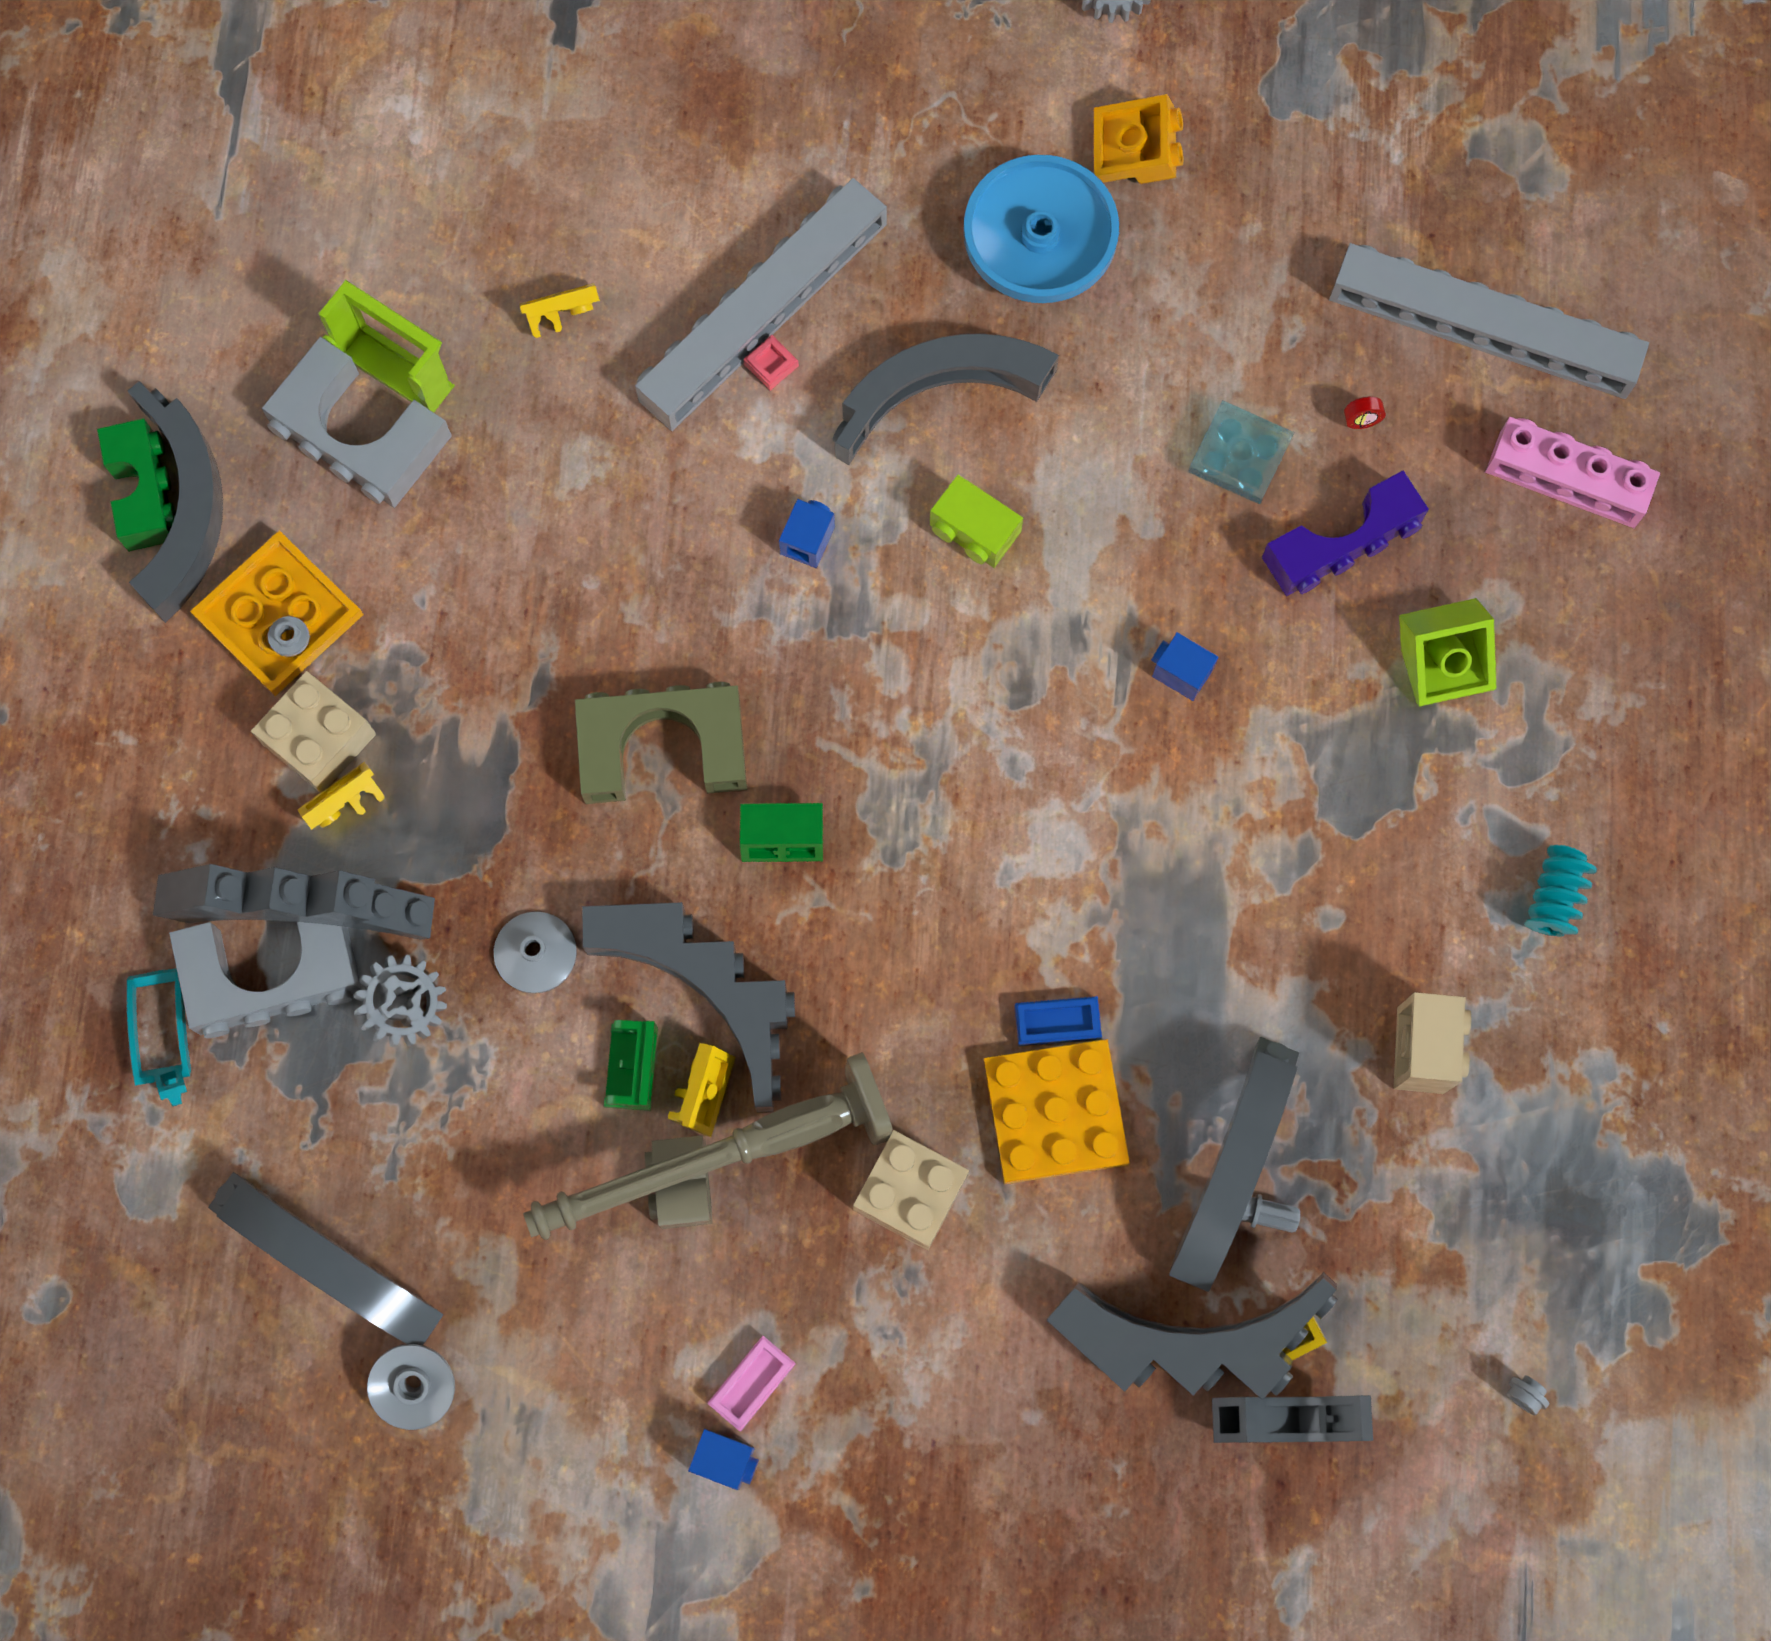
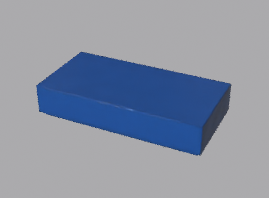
[1014,996,1102,1046]

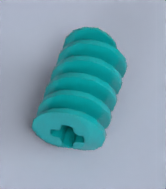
[1524,845,1597,937]

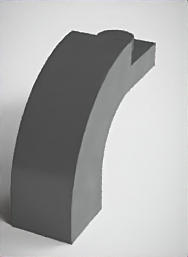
[1212,1395,1373,1443]

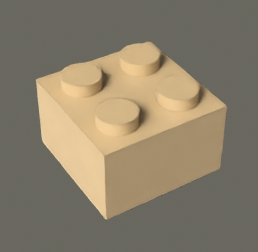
[251,671,376,793]
[1394,992,1471,1094]
[853,1130,969,1251]

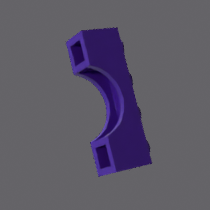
[1262,470,1429,597]

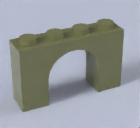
[575,682,747,804]

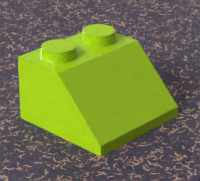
[1399,598,1497,707]

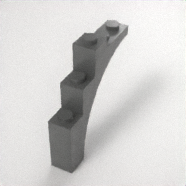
[153,864,435,940]
[582,902,795,1113]
[1047,1272,1338,1400]

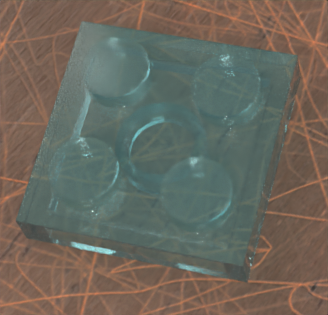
[1188,400,1294,504]

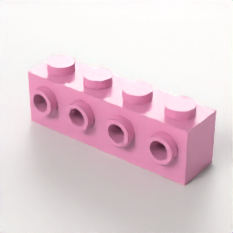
[1485,416,1660,528]

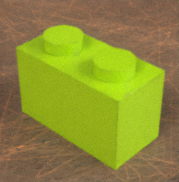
[930,475,1023,568]

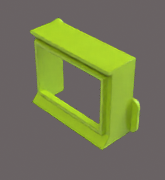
[319,280,455,412]

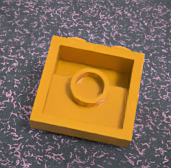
[1094,94,1184,184]

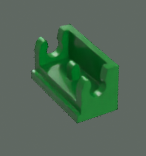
[740,803,823,862]
[604,1020,658,1111]

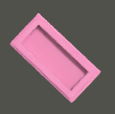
[707,1336,796,1432]

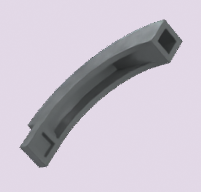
[833,334,1059,465]
[128,381,223,623]
[1169,1037,1299,1292]
[208,1172,444,1345]

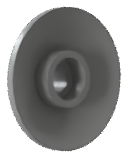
[494,912,577,993]
[367,1344,455,1430]

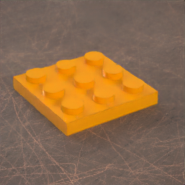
[190,530,364,696]
[983,1039,1130,1185]

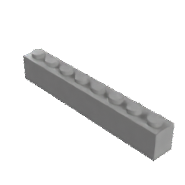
[635,178,887,431]
[1329,243,1650,399]

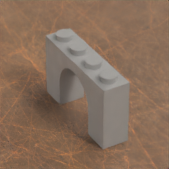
[262,337,452,508]
[169,922,362,1038]

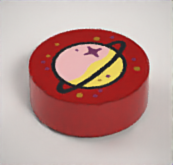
[1344,396,1386,429]

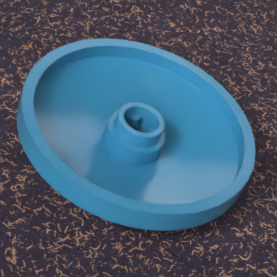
[964,155,1119,303]

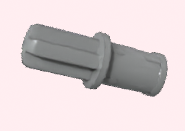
[1242,1194,1300,1233]

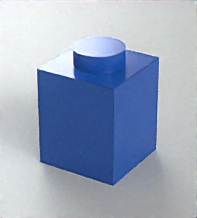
[779,499,835,569]
[1151,632,1219,701]
[688,1429,759,1490]

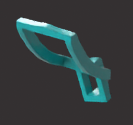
[127,968,191,1107]

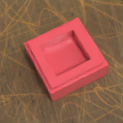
[743,335,799,391]

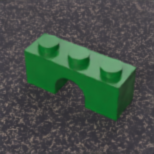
[97,418,176,552]

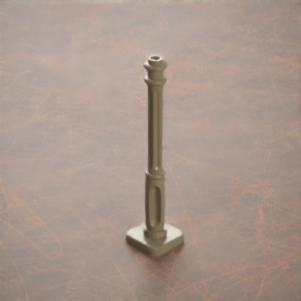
[523,1052,892,1240]

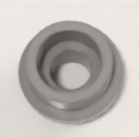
[268,616,310,657]
[1506,1375,1550,1416]

